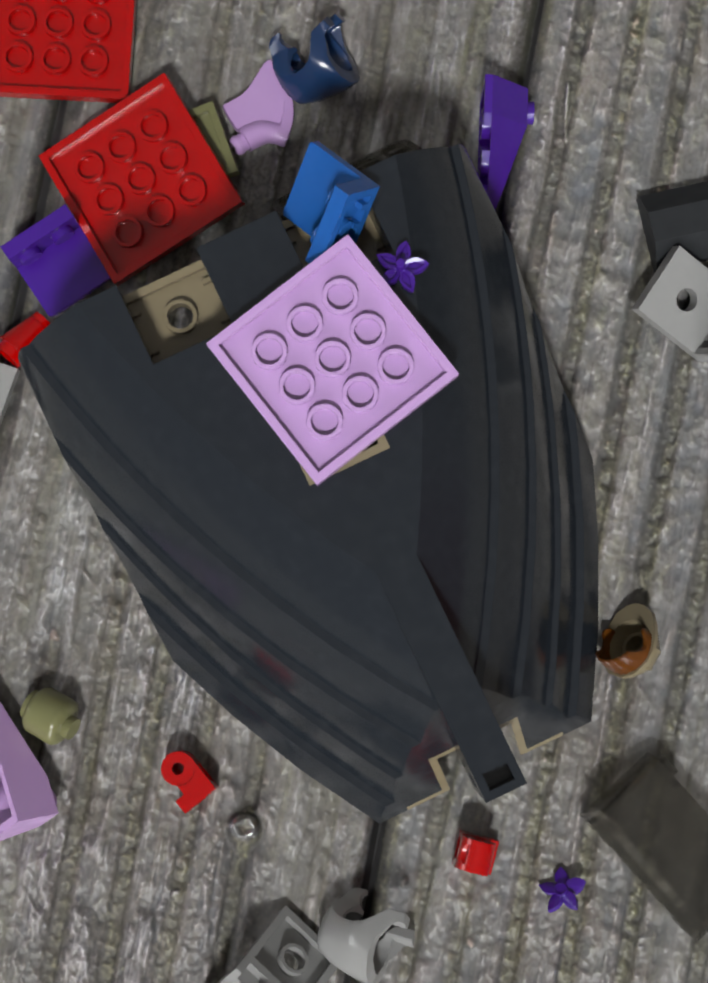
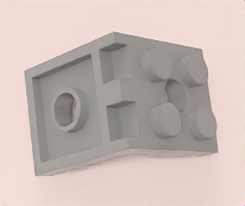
[631,246,708,362]
[217,906,337,983]

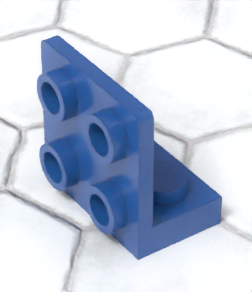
[283,141,380,264]

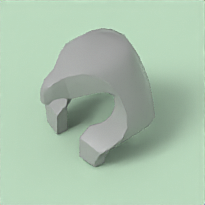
[317,888,415,983]

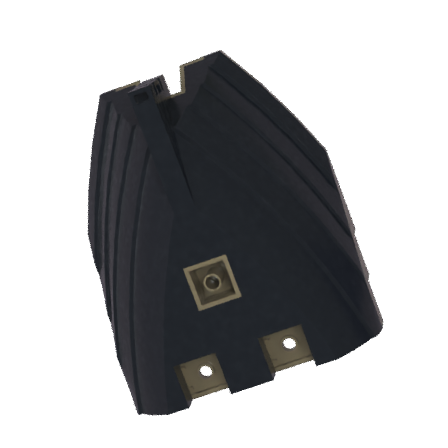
[18,144,598,824]

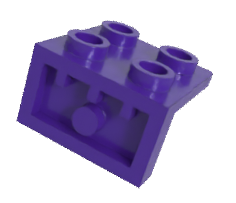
[0,204,111,318]

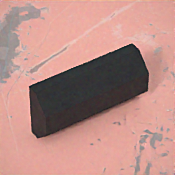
[636,181,708,272]

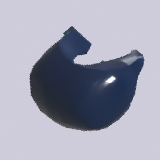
[269,13,360,104]

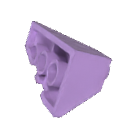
[0,702,59,841]

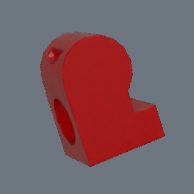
[161,750,219,814]
[452,830,499,876]

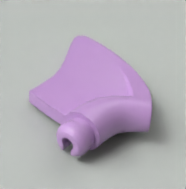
[223,60,294,155]

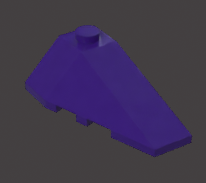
[477,74,535,211]

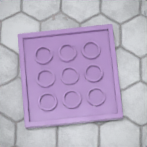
[206,234,459,486]

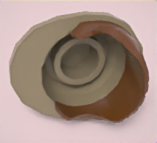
[595,603,661,679]

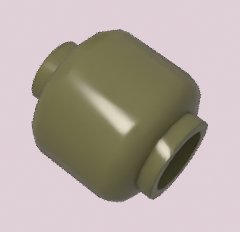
[20,687,81,745]

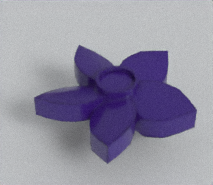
[376,240,429,293]
[539,866,586,913]

